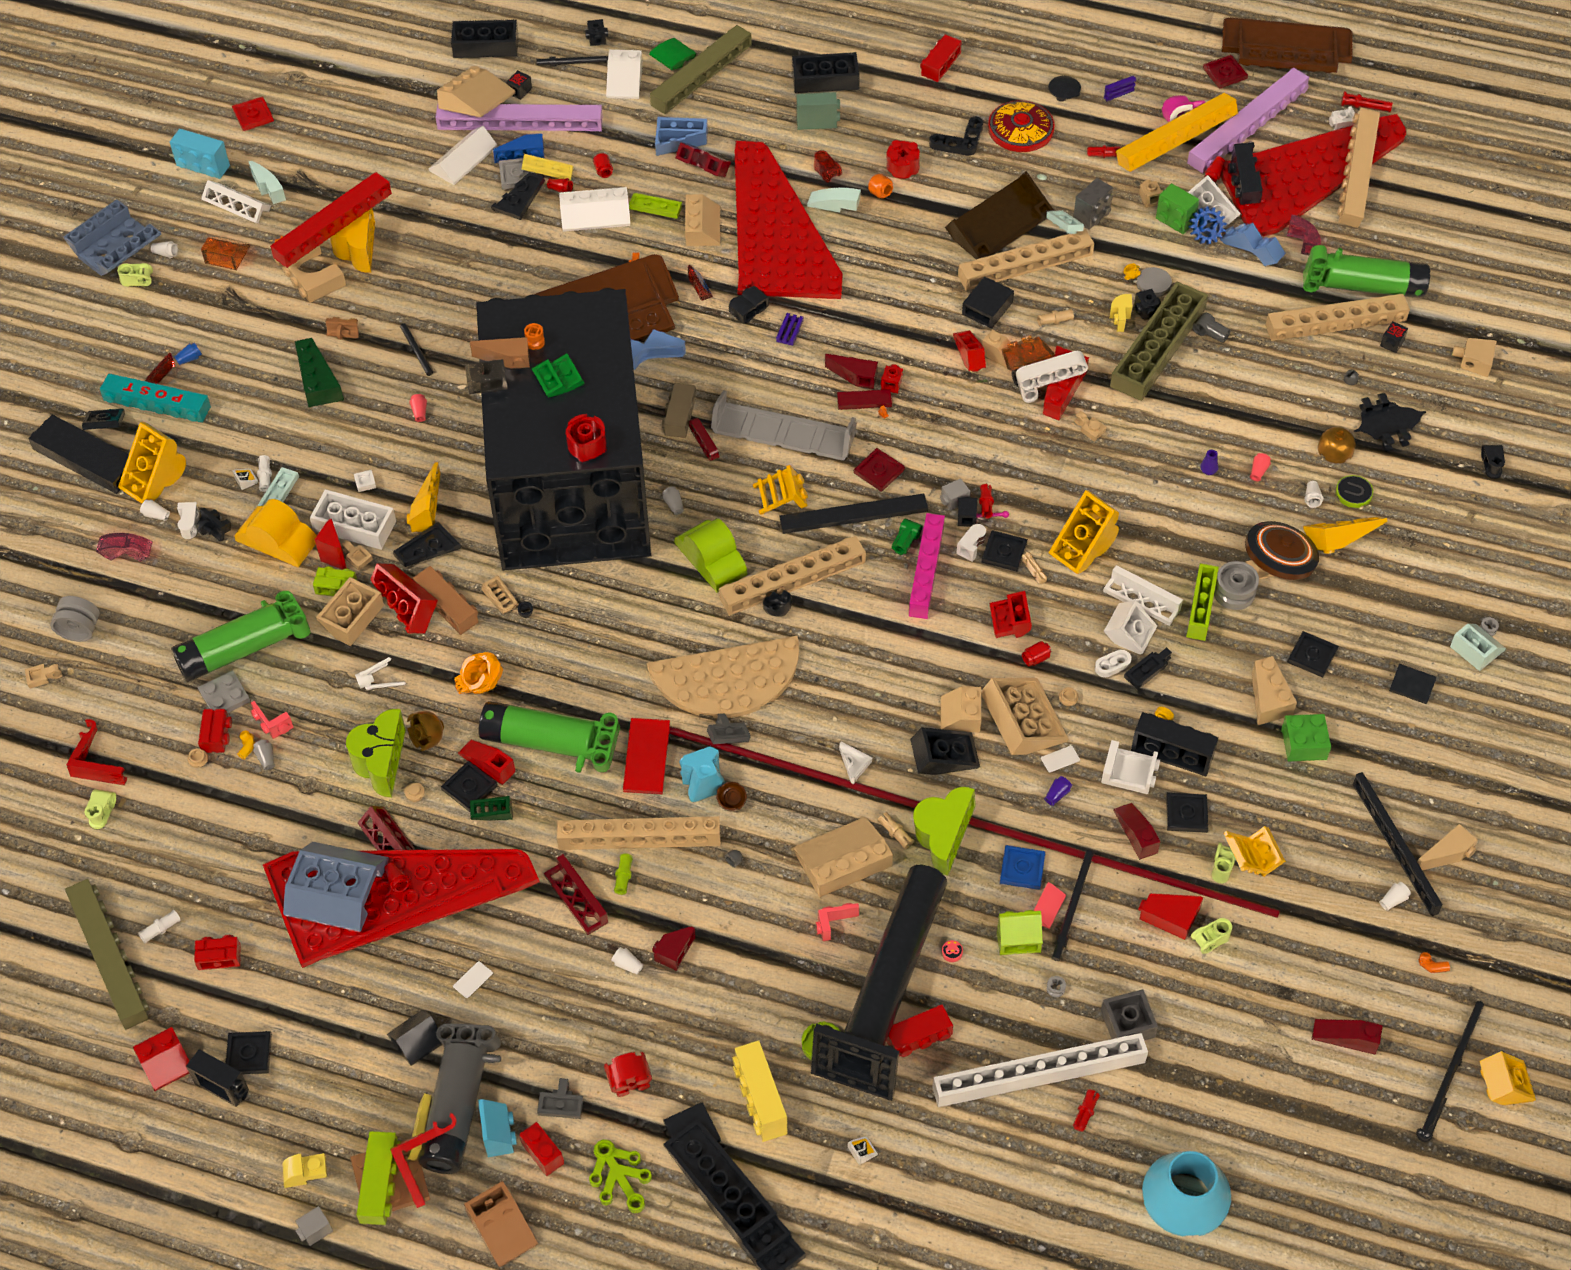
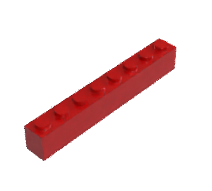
[270,172,392,268]

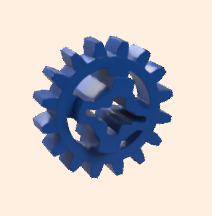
[1189,206,1227,245]

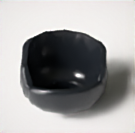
[763,590,792,617]

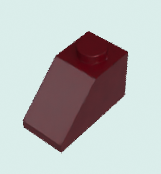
[652,926,696,971]

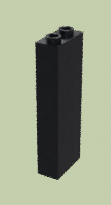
[28,414,129,494]

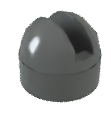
[1344,370,1359,385]
[725,850,742,868]

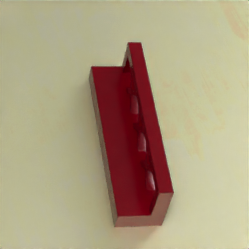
[358,806,416,850]
[544,854,608,935]

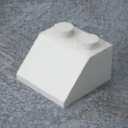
[1104,600,1157,654]

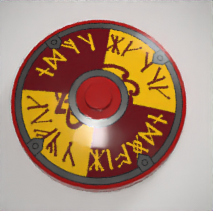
[988,101,1055,152]

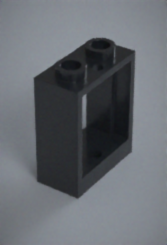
[186,1049,249,1107]

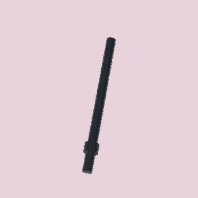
[537,56,608,67]
[1052,850,1094,961]

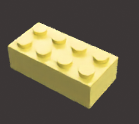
[732,1041,787,1142]

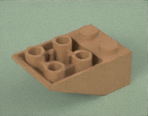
[464,1181,538,1268]

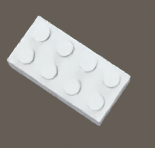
[310,490,396,550]

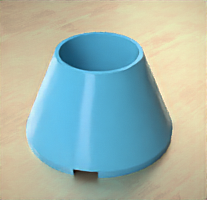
[1142,1151,1231,1237]

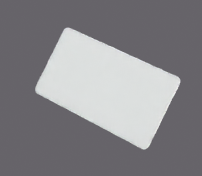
[1041,746,1080,773]
[453,961,493,998]

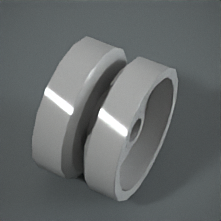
[1214,561,1259,610]
[50,596,100,642]

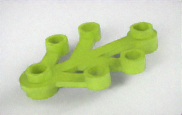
[589,1139,652,1213]

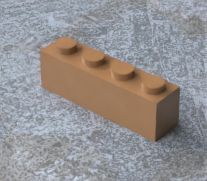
[412,566,479,635]

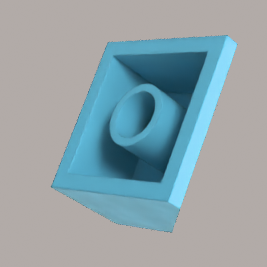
[478,1099,517,1157]

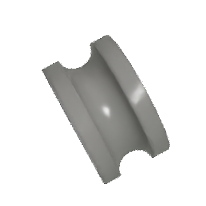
[1480,617,1499,636]
[1046,976,1066,998]

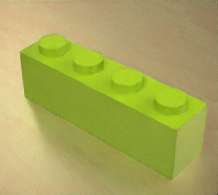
[1186,563,1219,641]
[356,1131,401,1225]

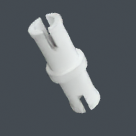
[257,455,272,492]
[138,910,181,943]

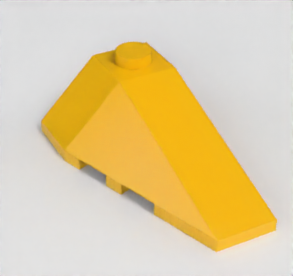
[407,462,441,532]
[1303,517,1387,554]

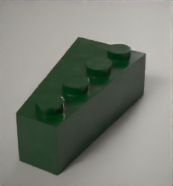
[295,338,344,408]

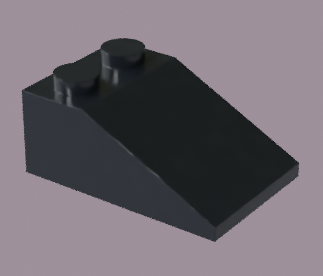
[910,727,980,775]

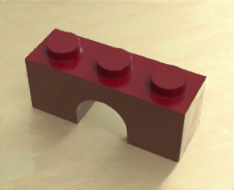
[675,142,731,177]

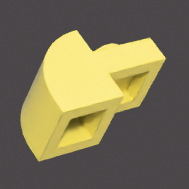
[1109,294,1132,332]
[282,1153,327,1188]

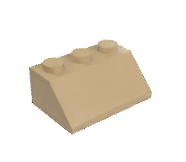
[685,194,720,246]
[316,577,384,646]

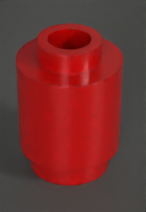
[593,153,613,178]
[1021,641,1052,667]

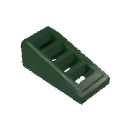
[470,796,513,820]

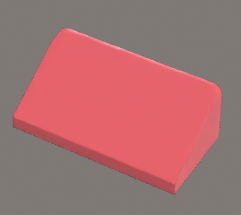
[1034,882,1066,929]

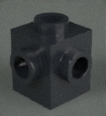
[585,19,608,46]
[1134,289,1161,319]

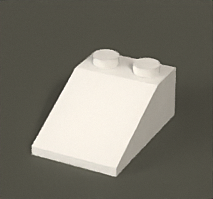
[606,50,643,99]
[1188,175,1241,231]

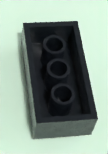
[451,20,519,58]
[792,52,860,93]
[1131,712,1219,777]

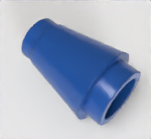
[174,342,202,365]

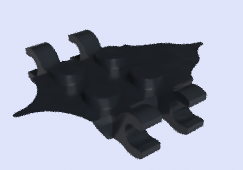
[1354,393,1426,451]

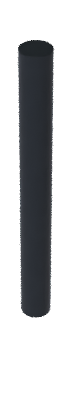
[400,323,433,376]

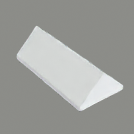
[429,126,498,185]

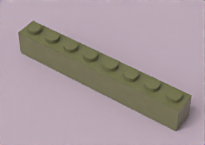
[650,25,752,114]
[65,879,150,1030]

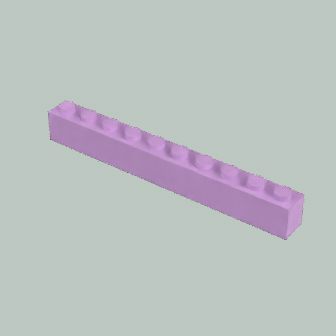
[1187,68,1309,173]
[436,104,603,131]

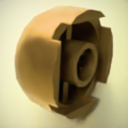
[1318,427,1356,464]
[407,711,444,751]

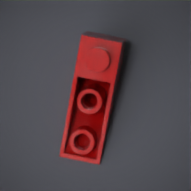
[458,740,516,785]

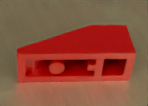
[953,330,986,372]

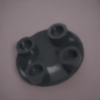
[1048,76,1081,102]

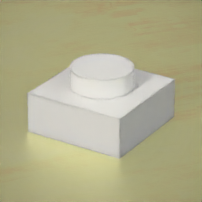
[354,470,376,492]

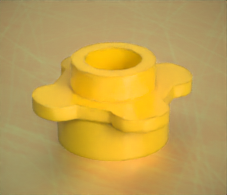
[1123,263,1141,280]

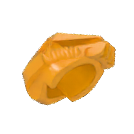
[455,652,503,694]

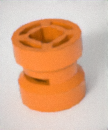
[524,323,545,350]

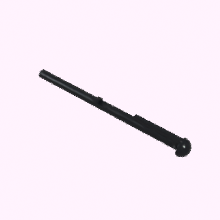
[1416,1001,1484,1142]

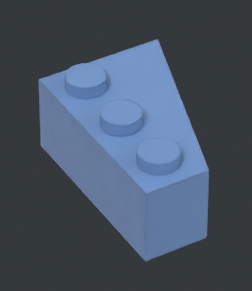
[655,117,708,156]

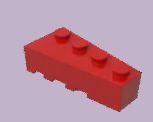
[1043,345,1089,421]
[370,563,438,634]

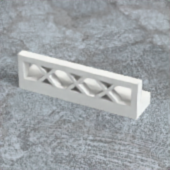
[201,180,271,223]
[1103,565,1183,626]

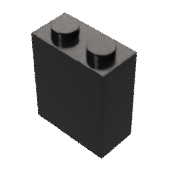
[962,277,1014,329]

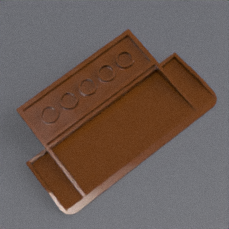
[1221,17,1353,73]
[535,254,679,341]

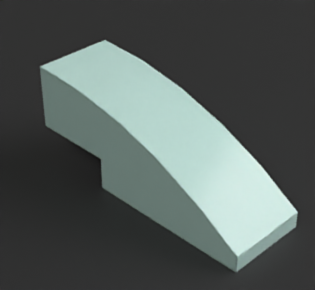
[248,161,286,204]
[807,188,861,213]

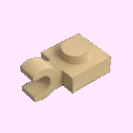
[1074,411,1107,442]
[341,540,373,570]
[25,664,62,688]

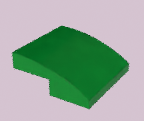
[649,38,696,70]
[532,353,585,397]

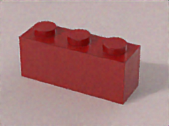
[920,34,962,82]
[886,1005,954,1057]

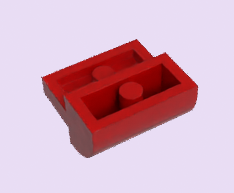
[989,591,1032,638]

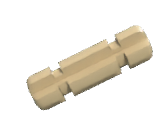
[1021,552,1047,584]

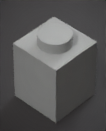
[940,478,970,511]
[295,1206,333,1246]

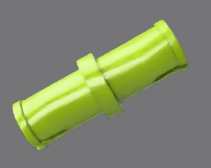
[614,853,633,895]

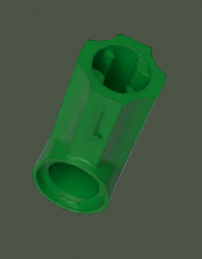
[892,518,923,555]

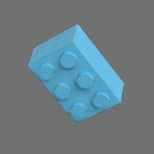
[170,128,230,179]

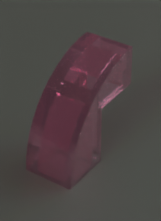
[1287,215,1321,256]
[96,533,153,562]

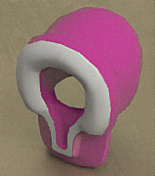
[1162,95,1206,122]

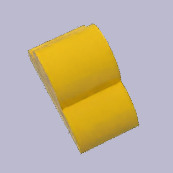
[330,208,376,273]
[118,422,186,503]
[1048,490,1119,574]
[235,499,317,567]

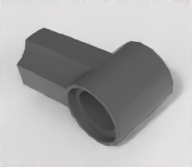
[1193,313,1231,343]

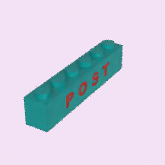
[100,373,211,423]

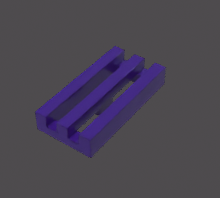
[1104,75,1136,101]
[776,313,804,346]

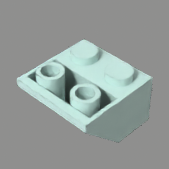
[1450,623,1506,671]

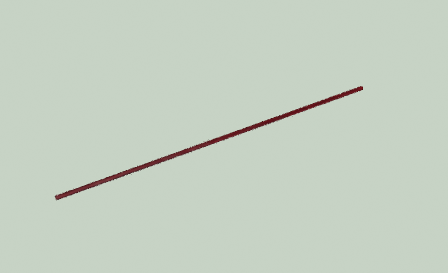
[669,726,1280,918]

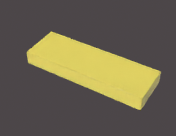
[521,154,573,180]
[408,1093,432,1161]

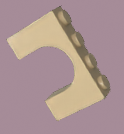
[275,245,346,303]

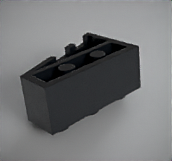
[1228,142,1263,205]

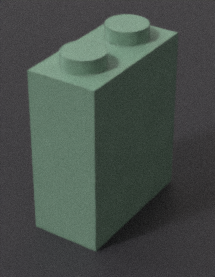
[796,92,840,130]

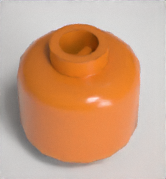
[868,174,893,199]

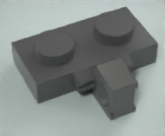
[707,713,751,744]
[537,1078,584,1119]

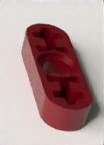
[688,418,720,461]

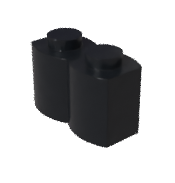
[729,286,769,324]

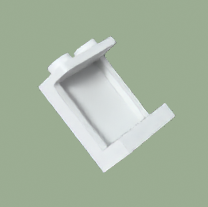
[1101,740,1160,794]

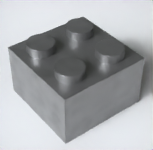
[1073,178,1113,230]
[1101,989,1158,1040]

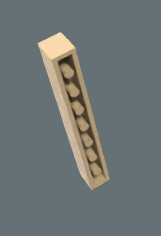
[1337,108,1380,228]

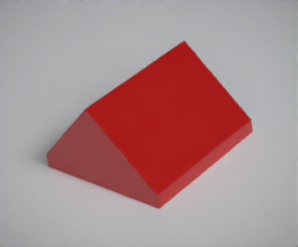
[315,519,347,570]

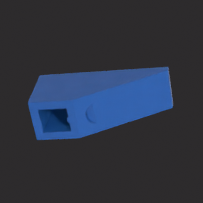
[493,133,544,163]

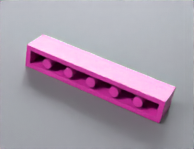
[909,513,945,619]

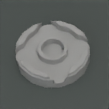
[1136,267,1172,297]

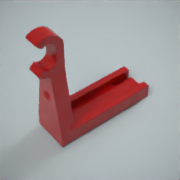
[66,719,127,786]
[390,1113,456,1208]

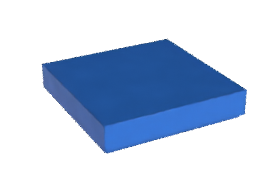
[1000,845,1046,890]

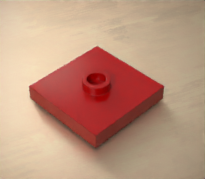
[232,96,274,131]

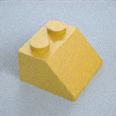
[1479,1051,1536,1105]

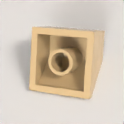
[941,686,981,733]

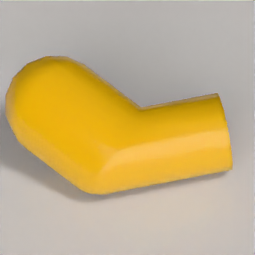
[237,730,255,760]

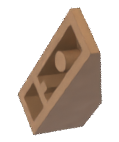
[470,337,530,369]

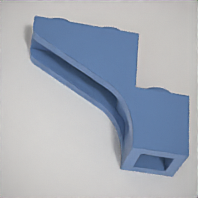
[1220,223,1286,266]
[631,330,686,370]

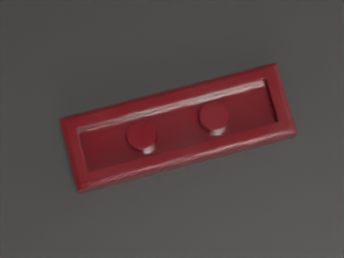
[837,389,892,410]

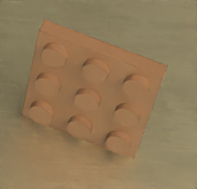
[350,1139,430,1212]

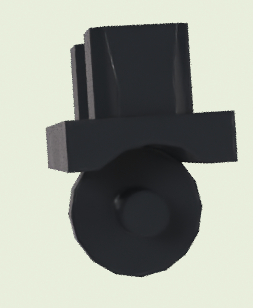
[197,507,231,542]

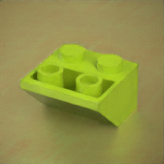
[997,910,1043,955]

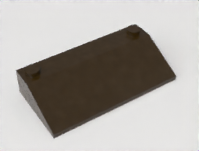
[945,171,1054,260]

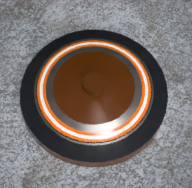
[1245,521,1319,580]

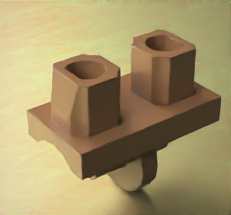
[326,317,359,340]

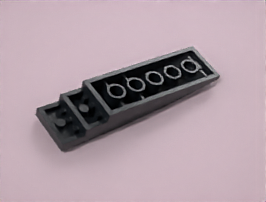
[663,1119,806,1270]

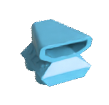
[679,746,726,802]

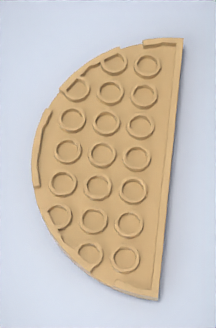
[647,636,799,718]

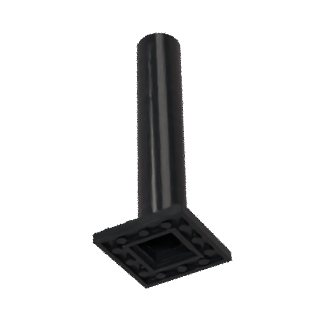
[811,864,948,1101]

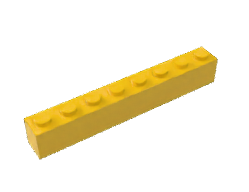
[1116,93,1238,172]

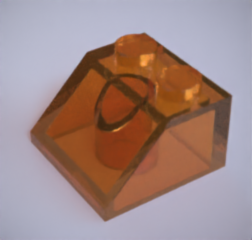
[201,237,250,271]
[1001,335,1055,370]

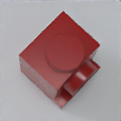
[881,364,903,394]

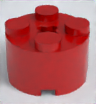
[886,140,920,179]
[566,414,607,462]
[604,1052,652,1097]

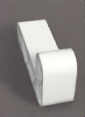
[1016,351,1088,403]

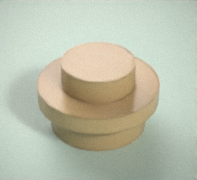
[1059,687,1079,706]
[187,748,208,768]
[404,783,425,802]

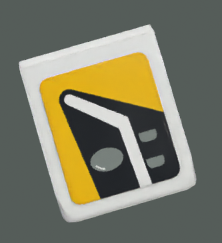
[232,469,259,490]
[848,1136,878,1165]

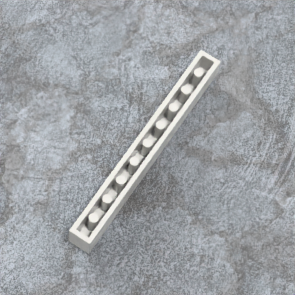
[933,1033,1148,1107]

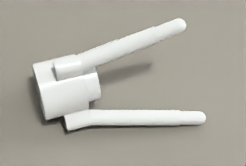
[355,657,406,691]

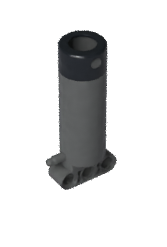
[418,1023,502,1174]

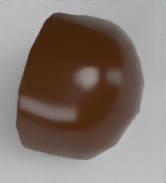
[716,782,747,812]

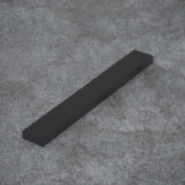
[779,493,928,534]
[1353,772,1443,916]

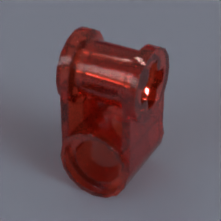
[814,150,842,182]

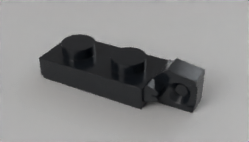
[1124,647,1172,690]

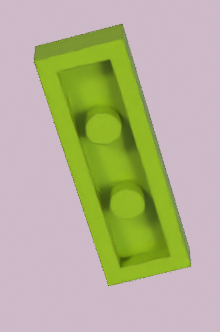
[629,193,682,219]

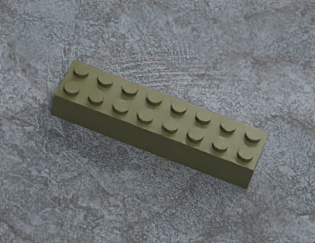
[1110,281,1208,401]

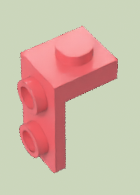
[250,701,293,739]
[815,903,859,941]

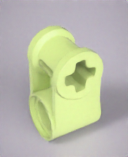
[117,263,153,287]
[84,789,116,829]
[1211,842,1236,883]
[1191,918,1232,954]

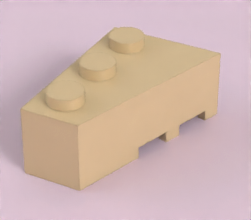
[1252,656,1297,726]

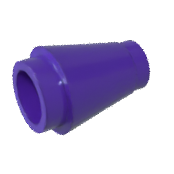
[1200,449,1219,475]
[1044,776,1072,806]

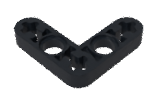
[929,116,983,156]

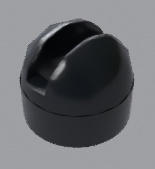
[518,601,533,618]

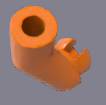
[1418,952,1450,973]

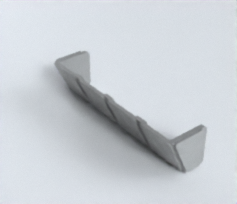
[711,390,857,460]

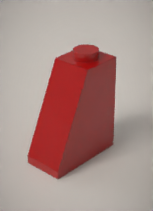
[1138,893,1204,940]

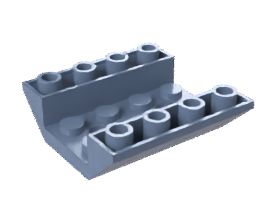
[64,199,161,276]
[283,842,389,932]

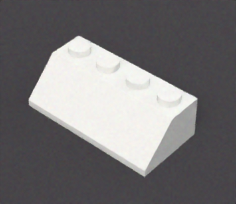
[559,187,630,232]

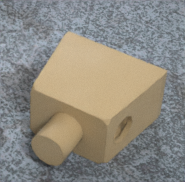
[1452,338,1497,377]

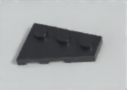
[491,172,545,220]
[393,522,461,567]

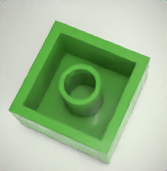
[1156,183,1200,234]
[1282,714,1331,762]

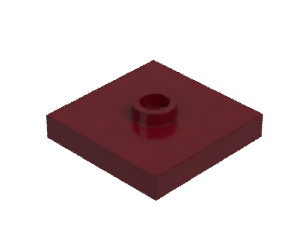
[1203,55,1248,89]
[853,448,905,492]

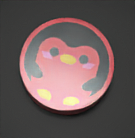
[942,940,963,962]

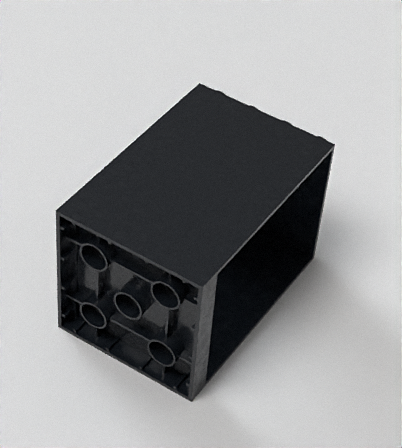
[476,288,652,571]

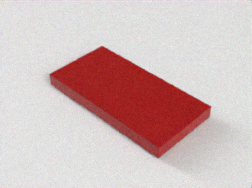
[623,718,670,795]

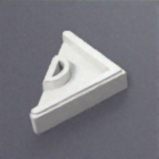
[839,741,872,784]

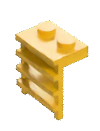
[753,465,808,515]
[1224,826,1286,877]

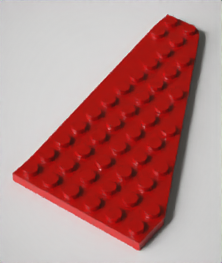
[1220,114,1406,236]
[734,141,843,299]
[263,849,540,968]

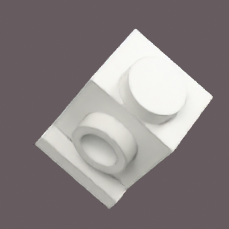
[1329,106,1355,130]

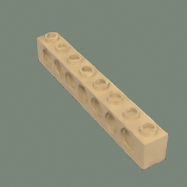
[958,229,1094,291]
[1265,294,1410,341]
[719,536,866,616]
[557,816,720,850]

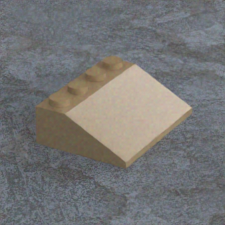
[437,66,516,117]
[981,678,1069,755]
[793,817,893,898]

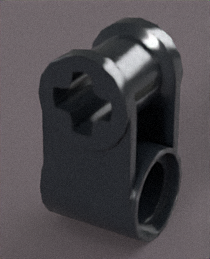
[1481,444,1505,479]

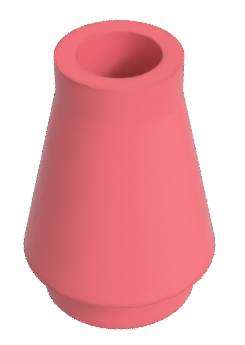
[409,394,427,422]
[1250,453,1271,481]

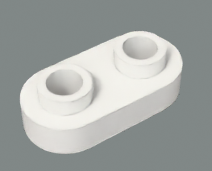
[1095,650,1131,677]

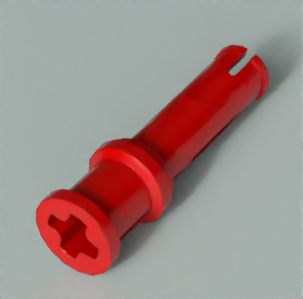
[1341,91,1393,113]

